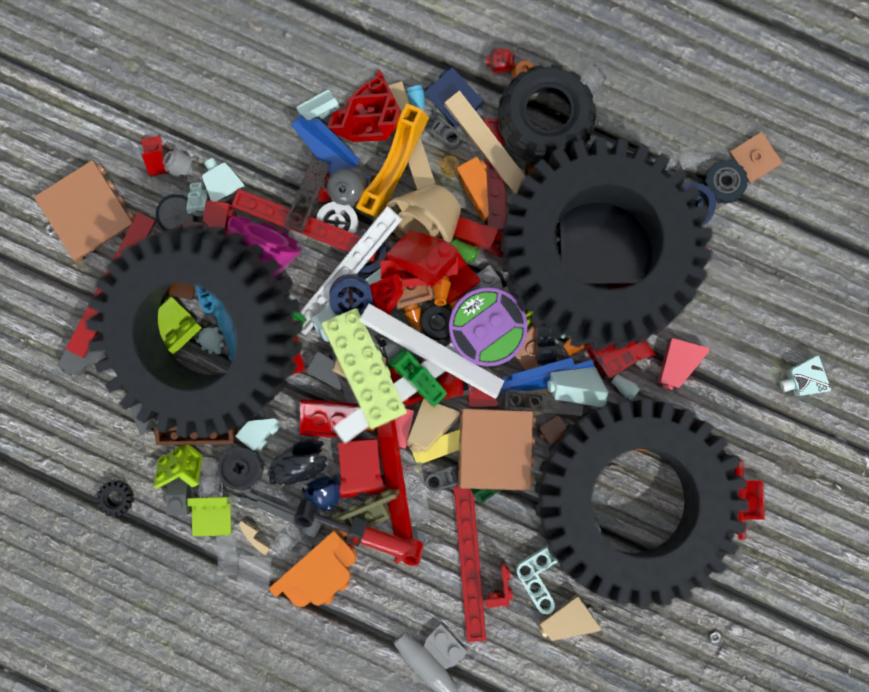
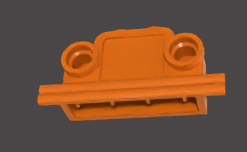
[269,521,357,607]

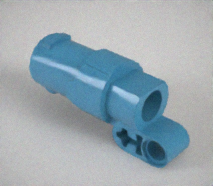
[195,286,236,362]

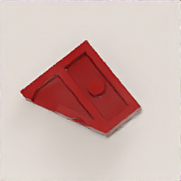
[370,274,404,315]

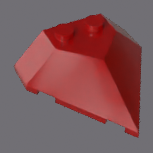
[327,69,401,142]

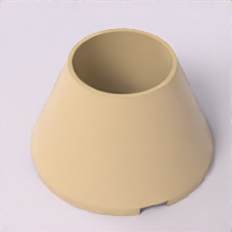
[386,184,461,244]

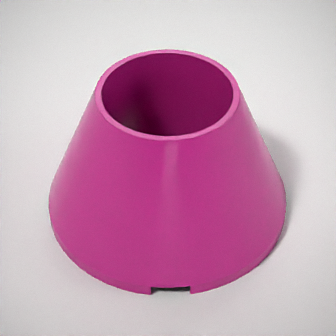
[227,216,302,277]

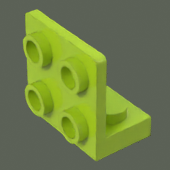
[158,296,201,355]
[153,445,203,489]
[188,496,232,536]

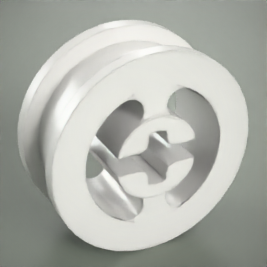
[316,202,359,234]

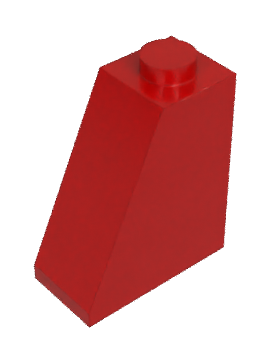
[454,217,503,259]

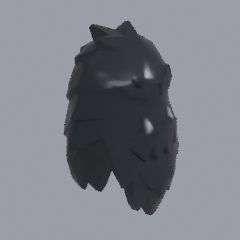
[267,439,327,486]

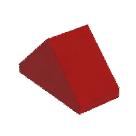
[468,384,499,407]

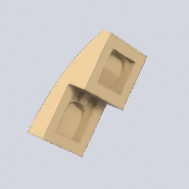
[239,520,272,555]

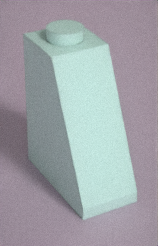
[547,367,608,407]

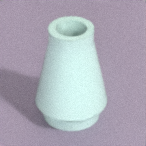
[611,374,640,401]

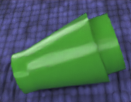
[451,238,480,263]

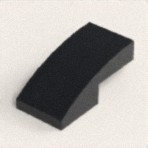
[535,323,557,364]

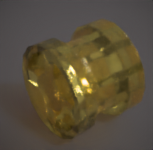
[441,156,460,178]

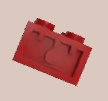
[444,252,481,304]
[484,562,513,608]

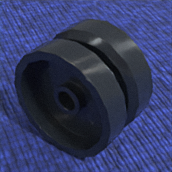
[218,447,264,490]

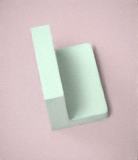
[297,90,340,120]

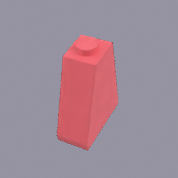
[657,338,710,391]

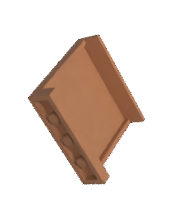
[34,160,135,263]
[458,409,536,490]

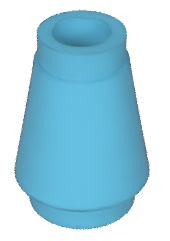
[406,85,425,112]

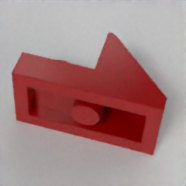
[141,135,168,177]

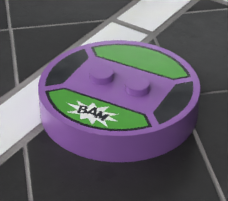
[449,288,527,366]

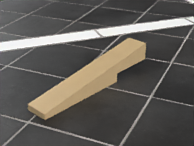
[388,81,435,190]
[444,90,525,194]

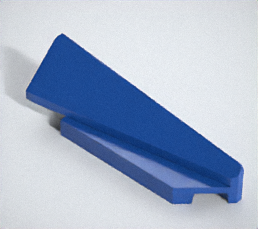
[291,114,370,192]
[500,358,594,394]

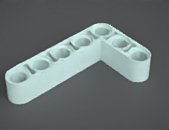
[516,523,601,614]

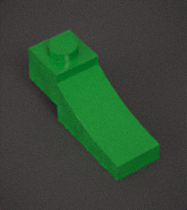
[389,349,447,407]

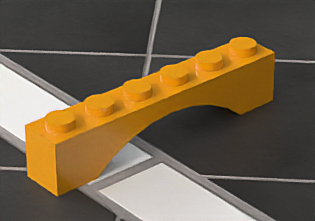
[356,103,429,219]

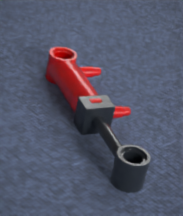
[293,500,424,566]

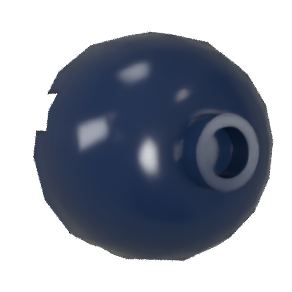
[302,475,341,511]

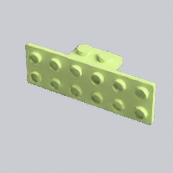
[322,309,407,429]

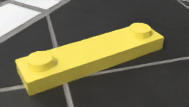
[412,429,460,465]

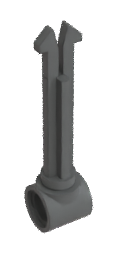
[239,488,322,537]

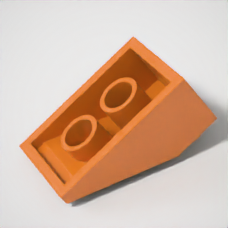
[456,157,489,224]

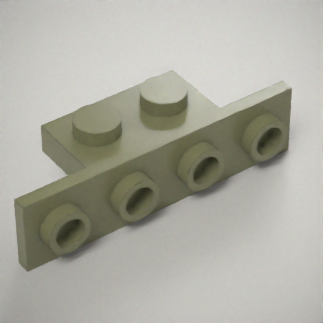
[327,488,400,527]

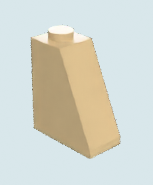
[407,399,460,453]
[539,594,601,641]

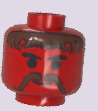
[486,48,515,73]

